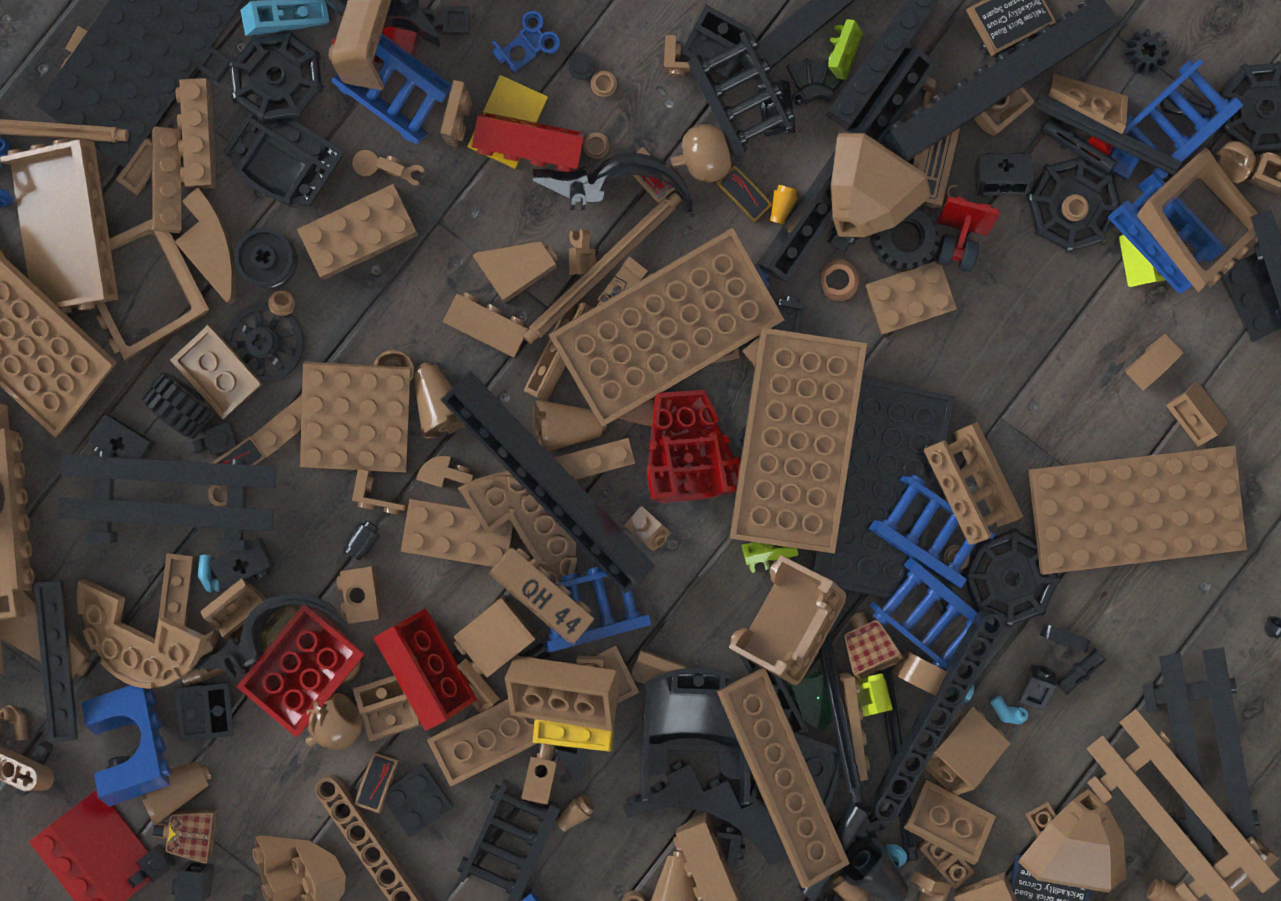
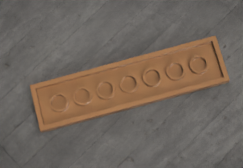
[427,645,639,787]
[717,669,849,888]

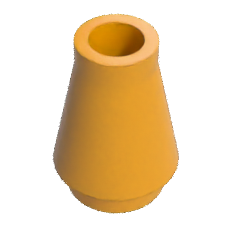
[770,184,799,225]

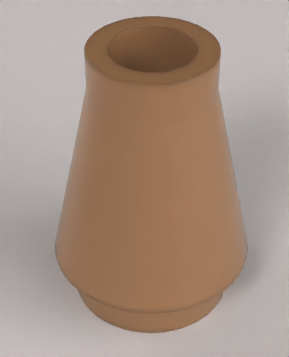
[555,794,595,832]

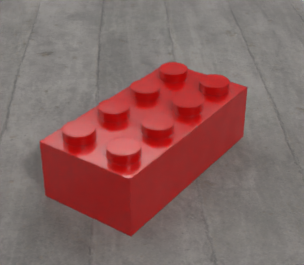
[472,111,585,172]
[373,608,477,731]

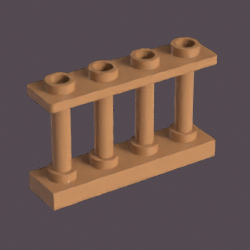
[924,422,1023,545]

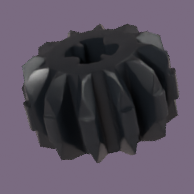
[1123,29,1169,75]

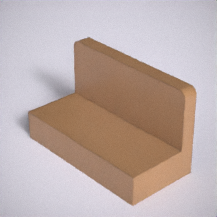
[1166,382,1228,447]
[631,649,690,684]

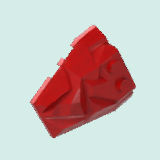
[647,390,741,503]

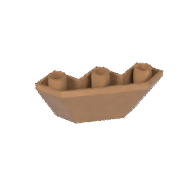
[831,133,931,237]
[1018,789,1127,893]
[252,835,346,901]

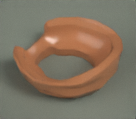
[819,258,859,302]

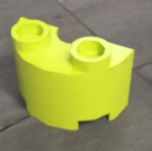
[857,673,893,717]

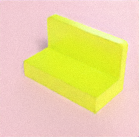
[1119,235,1165,287]

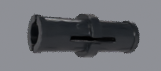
[1056,648,1107,695]

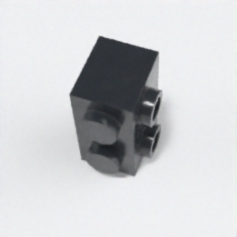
[171,861,215,901]

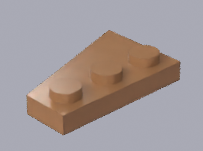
[1048,73,1128,134]

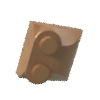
[974,87,1035,136]

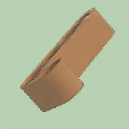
[0,720,54,791]

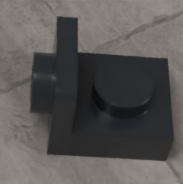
[1019,664,1057,711]

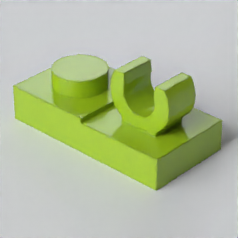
[828,19,863,80]
[741,542,798,573]

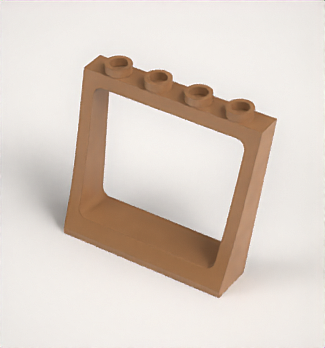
[1137,147,1258,293]
[94,219,209,362]

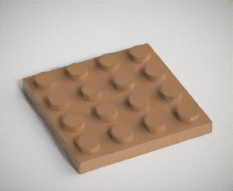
[300,362,411,473]

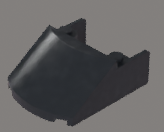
[639,668,750,806]

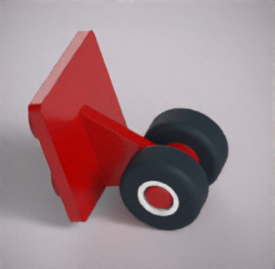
[936,197,1000,272]

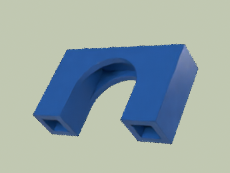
[81,685,171,807]

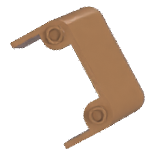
[329,0,391,91]

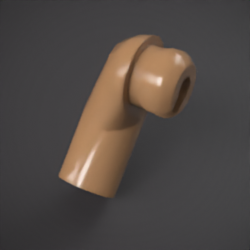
[0,705,29,741]

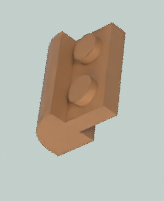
[200,578,277,641]
[353,676,421,742]

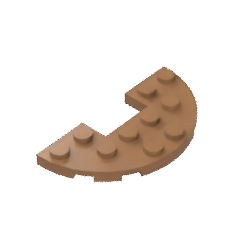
[458,475,577,583]
[77,579,207,689]

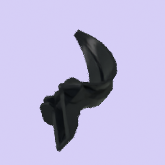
[325,0,440,47]
[532,152,692,212]
[193,593,348,679]

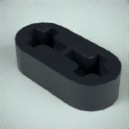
[1040,623,1091,653]

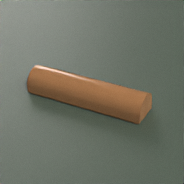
[524,301,593,401]

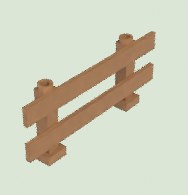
[1086,709,1280,901]

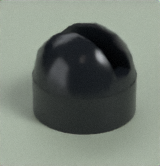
[1264,616,1281,639]

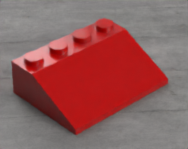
[236,605,365,738]
[29,789,151,901]

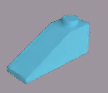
[241,0,330,36]

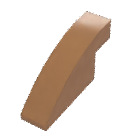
[175,187,236,304]

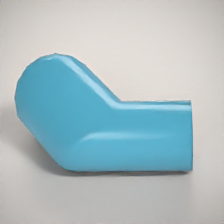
[198,555,222,593]
[989,695,1028,724]

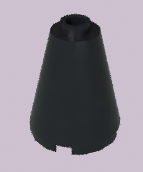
[840,837,908,901]

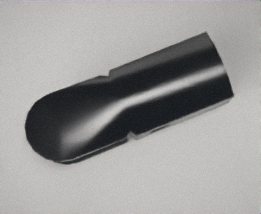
[1160,96,1211,118]

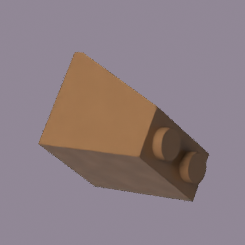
[472,242,558,304]
[453,595,537,677]
[915,707,1010,795]

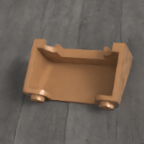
[729,555,846,685]

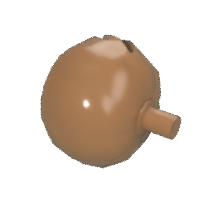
[670,124,731,183]
[305,693,363,750]

